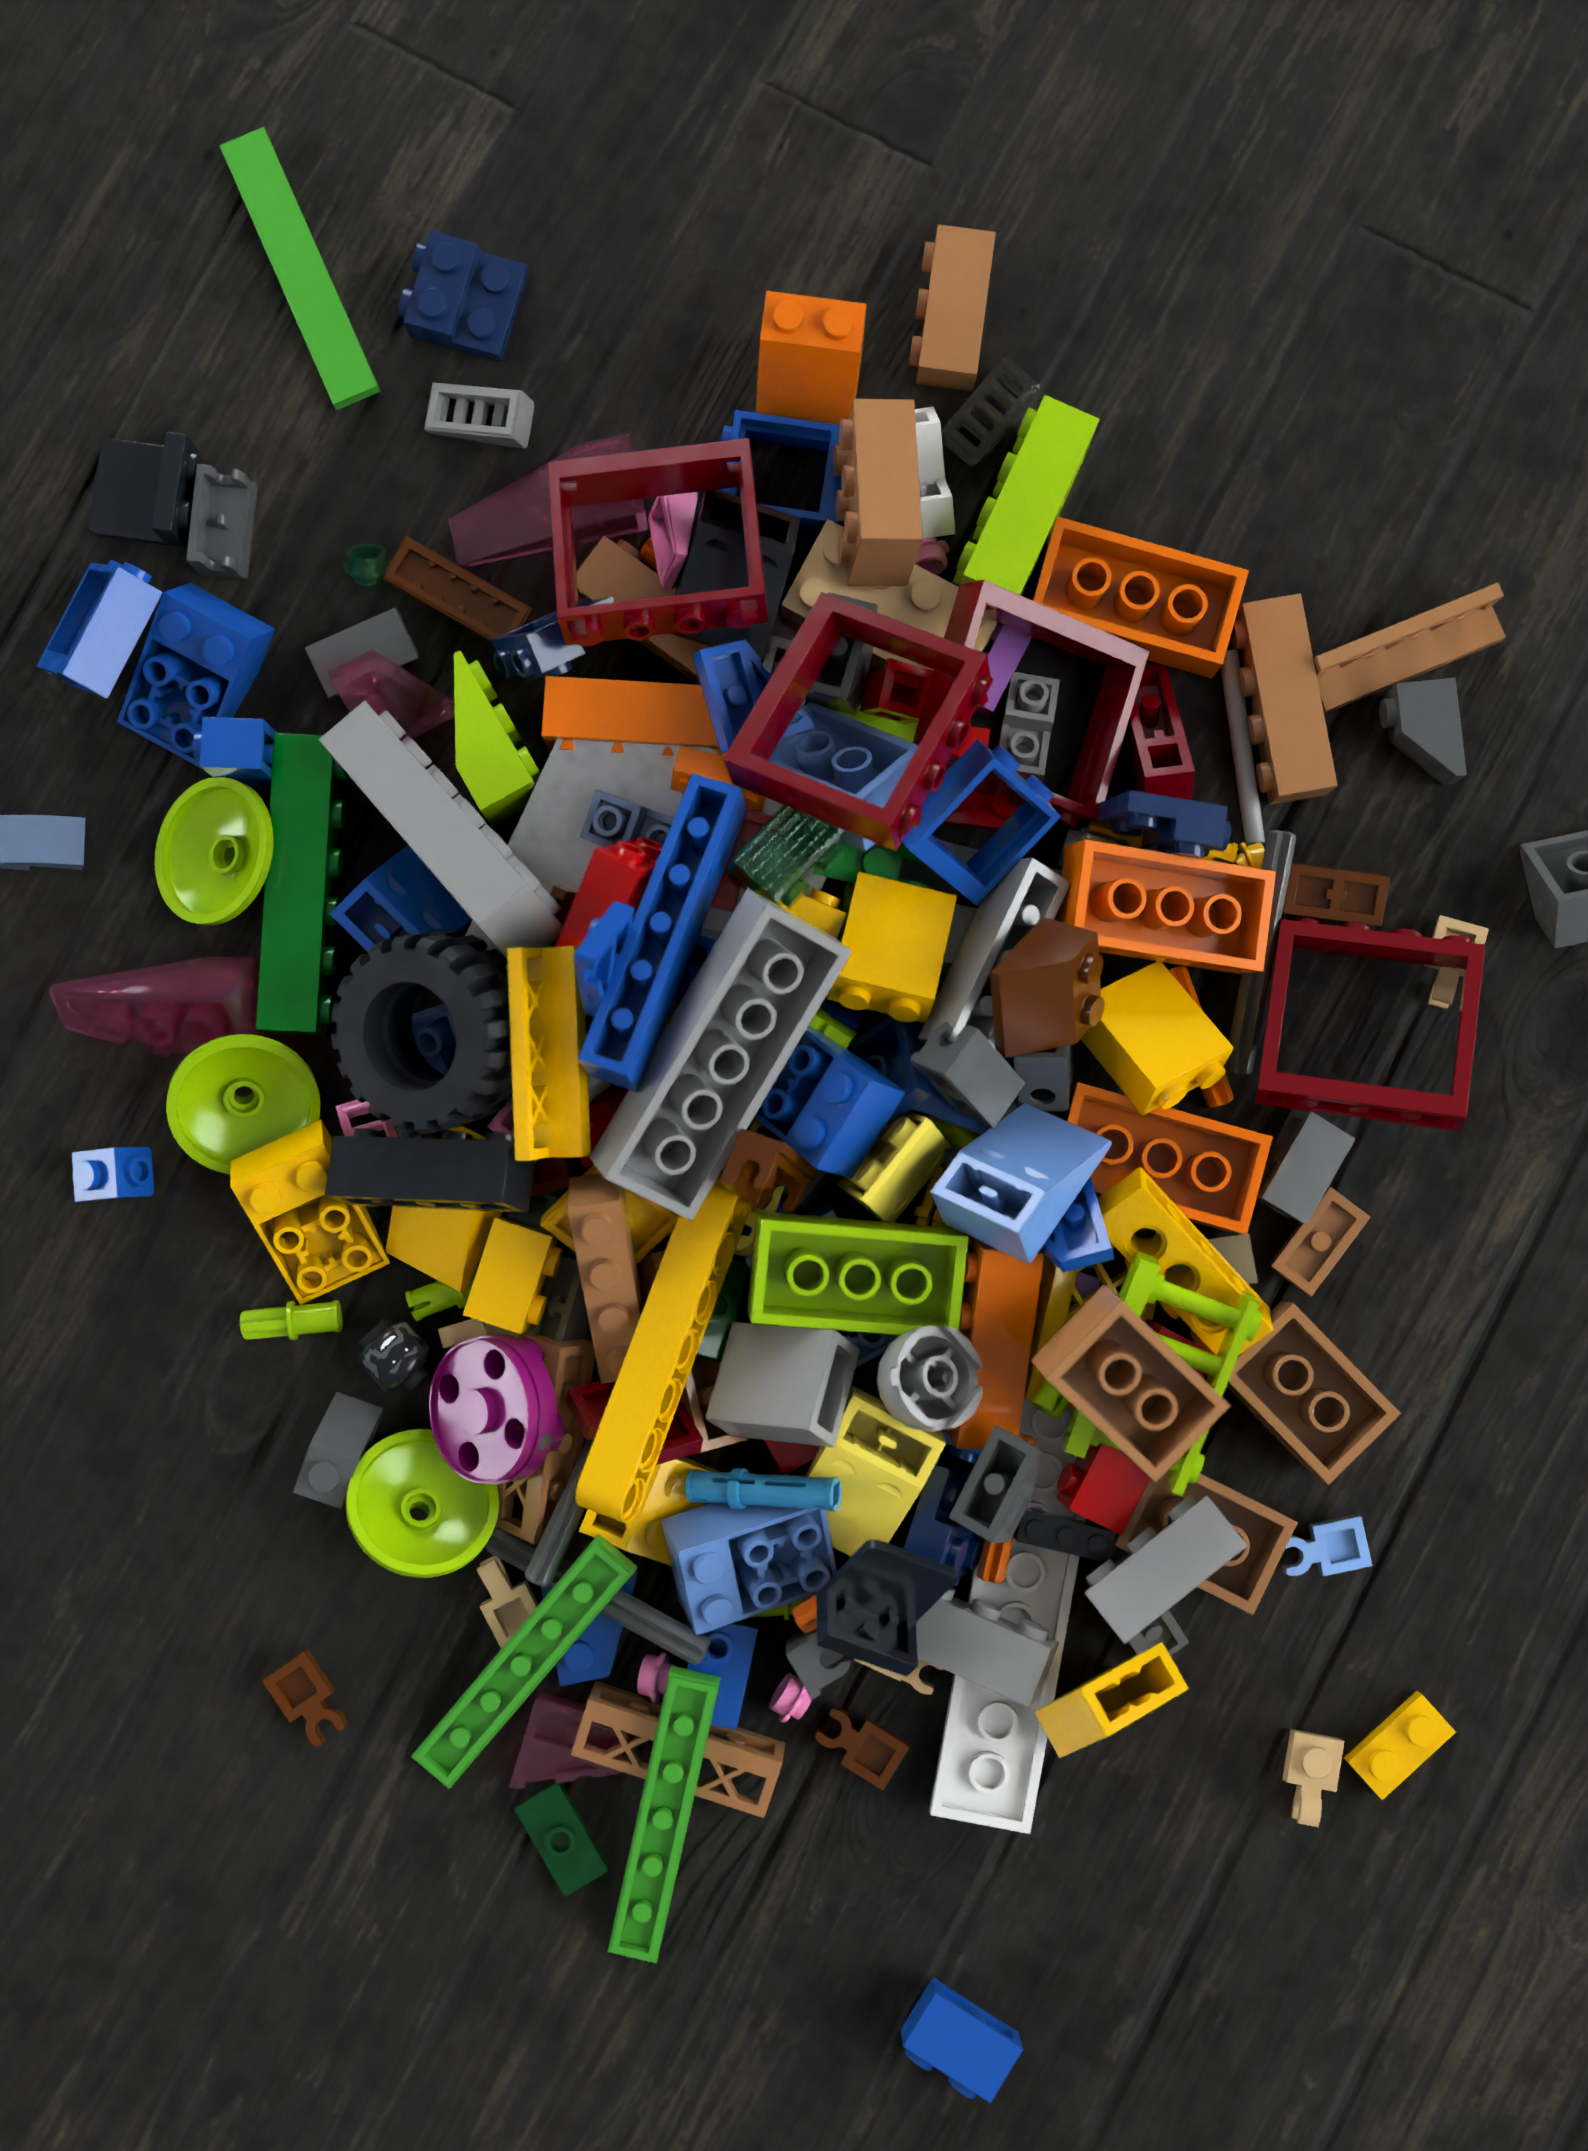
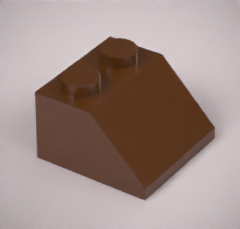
[990,917,1105,1058]

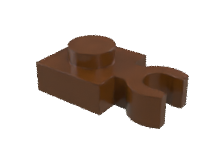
[262,1648,348,1747]
[815,1705,910,1791]

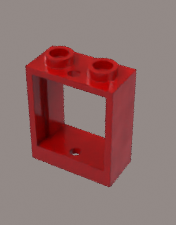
[555,837,663,947]

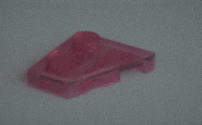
[328,649,455,741]
[509,1690,631,1789]

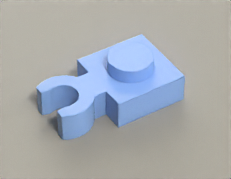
[1282,1514,1372,1576]

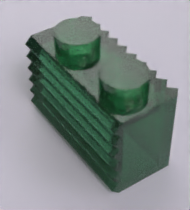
[726,805,845,909]

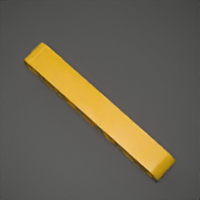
[576,1175,751,1523]

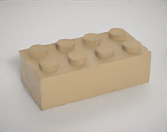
[781,519,999,670]

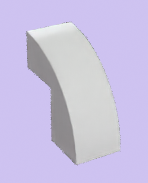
[915,406,956,539]

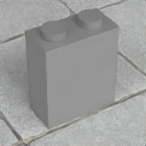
[705,1322,860,1447]

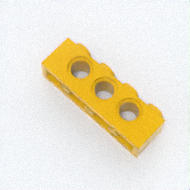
[1097,1167,1273,1356]

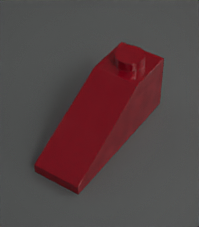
[1125,664,1195,800]

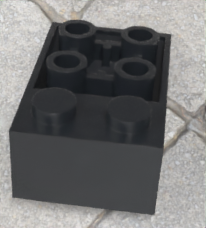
[670,489,801,663]

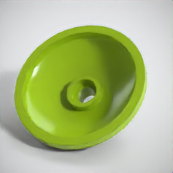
[155,777,274,926]
[166,1034,321,1174]
[346,1429,499,1578]

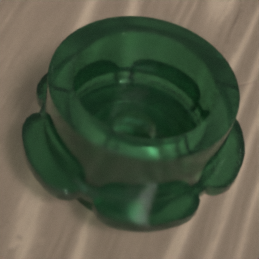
[343,544,390,586]

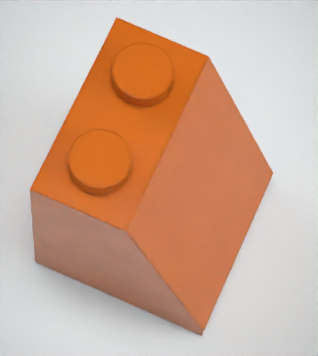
[756,291,866,425]

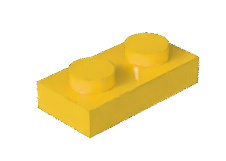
[1344,1691,1456,1800]

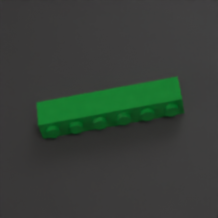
[256,733,349,1036]

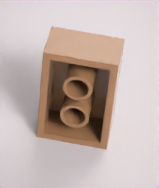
[833,399,923,587]
[1031,1285,1230,1482]
[1226,1301,1401,1485]
[1114,1469,1298,1615]

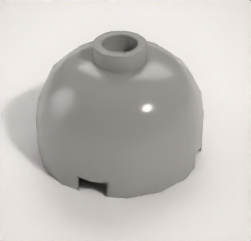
[877,1325,983,1432]

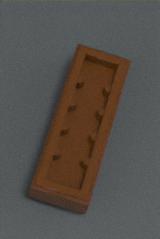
[382,536,534,644]

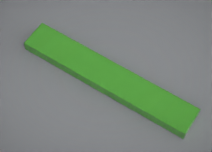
[219,127,381,411]
[411,1534,638,1789]
[607,1665,721,1964]

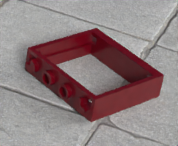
[548,438,769,646]
[912,580,1149,827]
[723,592,994,851]
[1255,916,1486,1132]

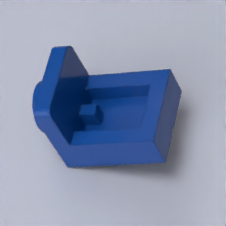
[72,1147,154,1202]

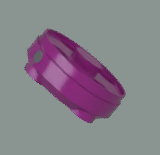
[429,1334,564,1484]

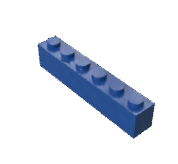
[578,773,748,1092]

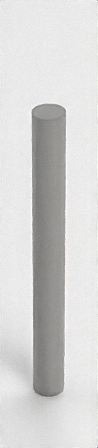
[1220,650,1265,846]

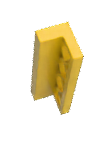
[507,946,591,1161]

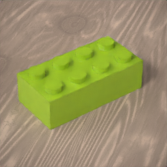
[953,395,1100,596]
[747,1211,968,1335]

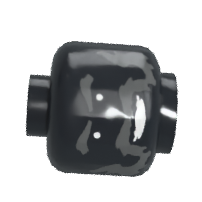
[356,1318,431,1393]

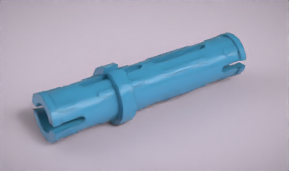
[685,1468,842,1511]

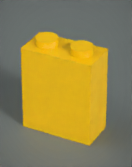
[827,872,957,1023]
[1081,961,1234,1115]
[1034,1642,1189,1758]

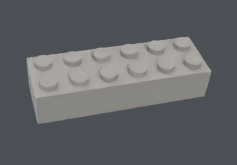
[319,700,563,958]
[589,888,852,1221]

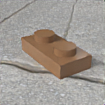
[1268,1187,1370,1297]

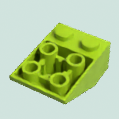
[454,650,541,827]

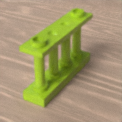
[1062,1250,1262,1496]

